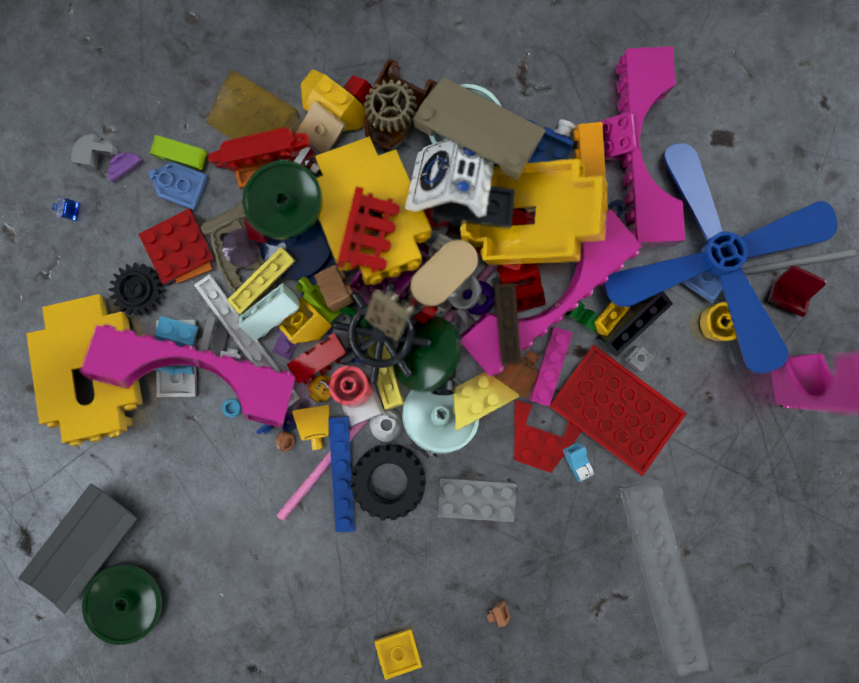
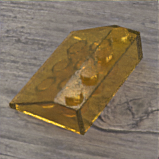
[206,69,300,139]

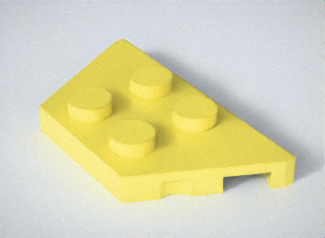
[452,371,520,431]

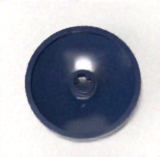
[259,219,332,280]

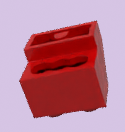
[497,263,546,313]

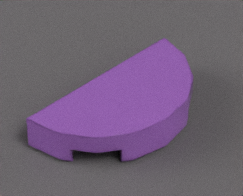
[108,152,144,183]

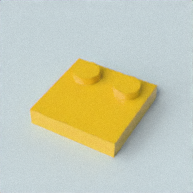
[374,628,422,680]

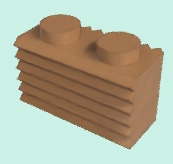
[314,264,354,312]

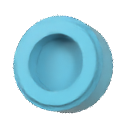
[222,398,242,418]

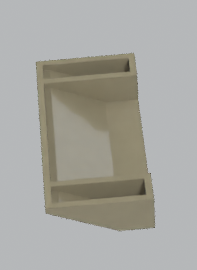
[413,77,546,181]

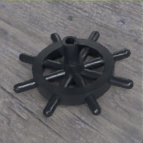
[333,283,431,385]

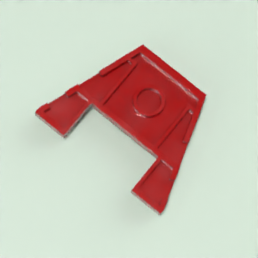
[514,400,582,473]

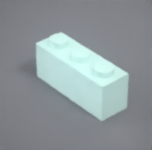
[239,283,299,341]

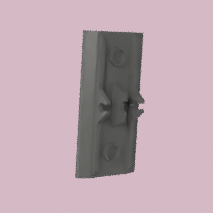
[18,483,137,614]

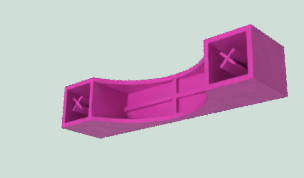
[616,46,685,248]
[460,210,642,376]
[81,324,295,428]
[771,352,859,414]

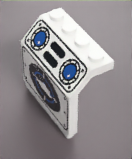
[405,139,494,217]

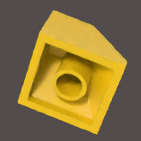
[278,297,332,344]

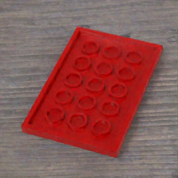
[548,345,687,476]

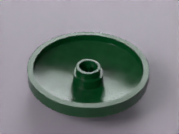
[242,160,323,240]
[394,316,461,393]
[82,564,162,645]

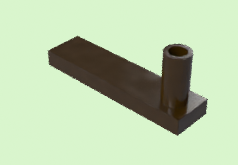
[494,283,521,365]

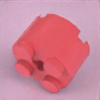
[329,366,373,408]

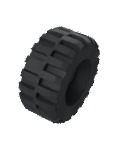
[351,444,426,521]

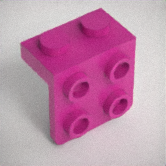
[599,112,636,162]

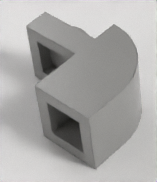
[71,134,119,169]

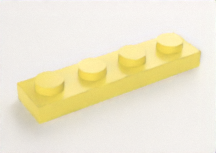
[227,247,296,314]
[364,336,405,410]

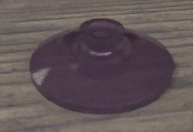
[222,229,261,267]

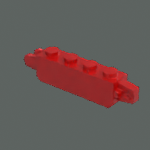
[208,127,310,171]

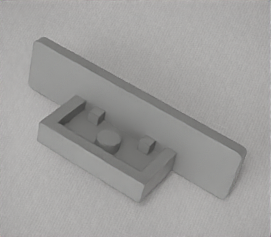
[197,313,229,377]

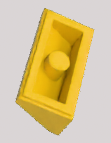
[594,302,630,336]

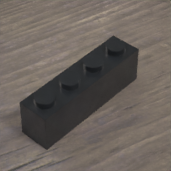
[596,291,673,357]

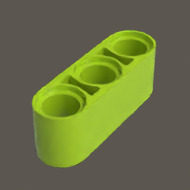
[149,135,208,171]

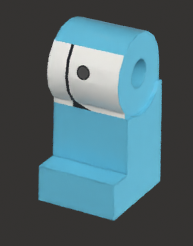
[563,442,594,482]

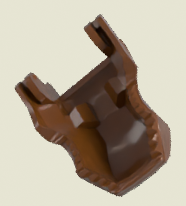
[364,58,438,150]

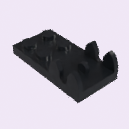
[432,186,515,229]

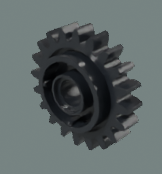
[108,263,164,316]

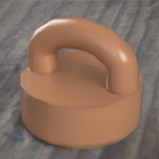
[275,431,295,452]

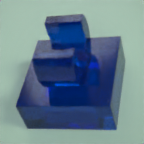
[52,197,79,221]

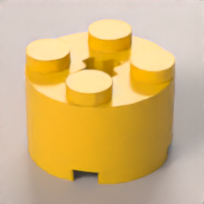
[700,302,737,342]

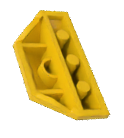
[301,69,366,131]

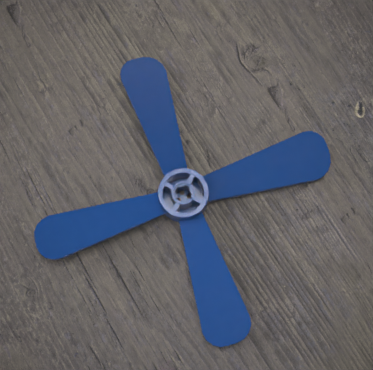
[604,143,838,374]

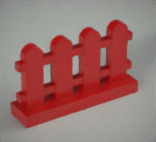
[336,186,400,274]

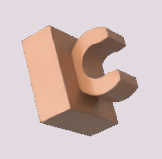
[487,600,511,627]

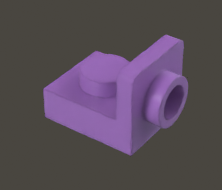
[272,331,298,360]

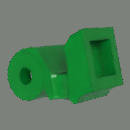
[565,300,599,334]

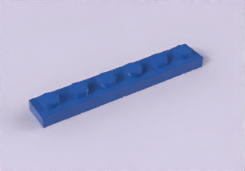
[329,416,355,532]

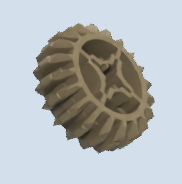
[364,79,417,133]

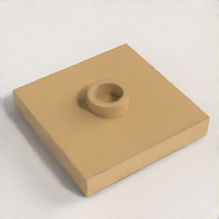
[296,101,347,153]

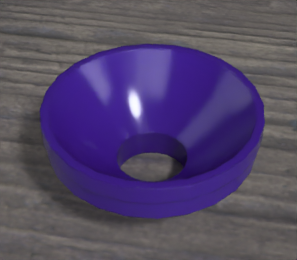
[463,280,495,315]

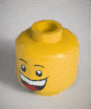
[308,374,331,403]

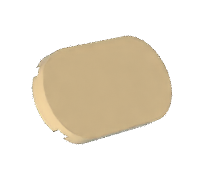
[411,240,478,306]

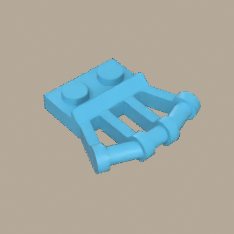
[154,316,199,376]

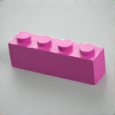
[529,327,573,407]

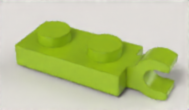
[295,277,342,323]

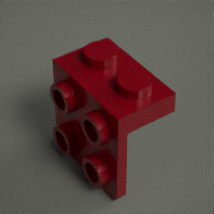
[768,265,827,317]

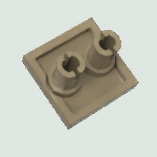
[365,290,415,341]

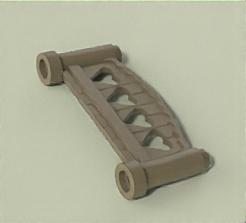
[201,201,277,311]

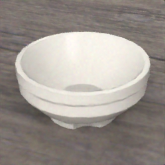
[370,407,404,442]

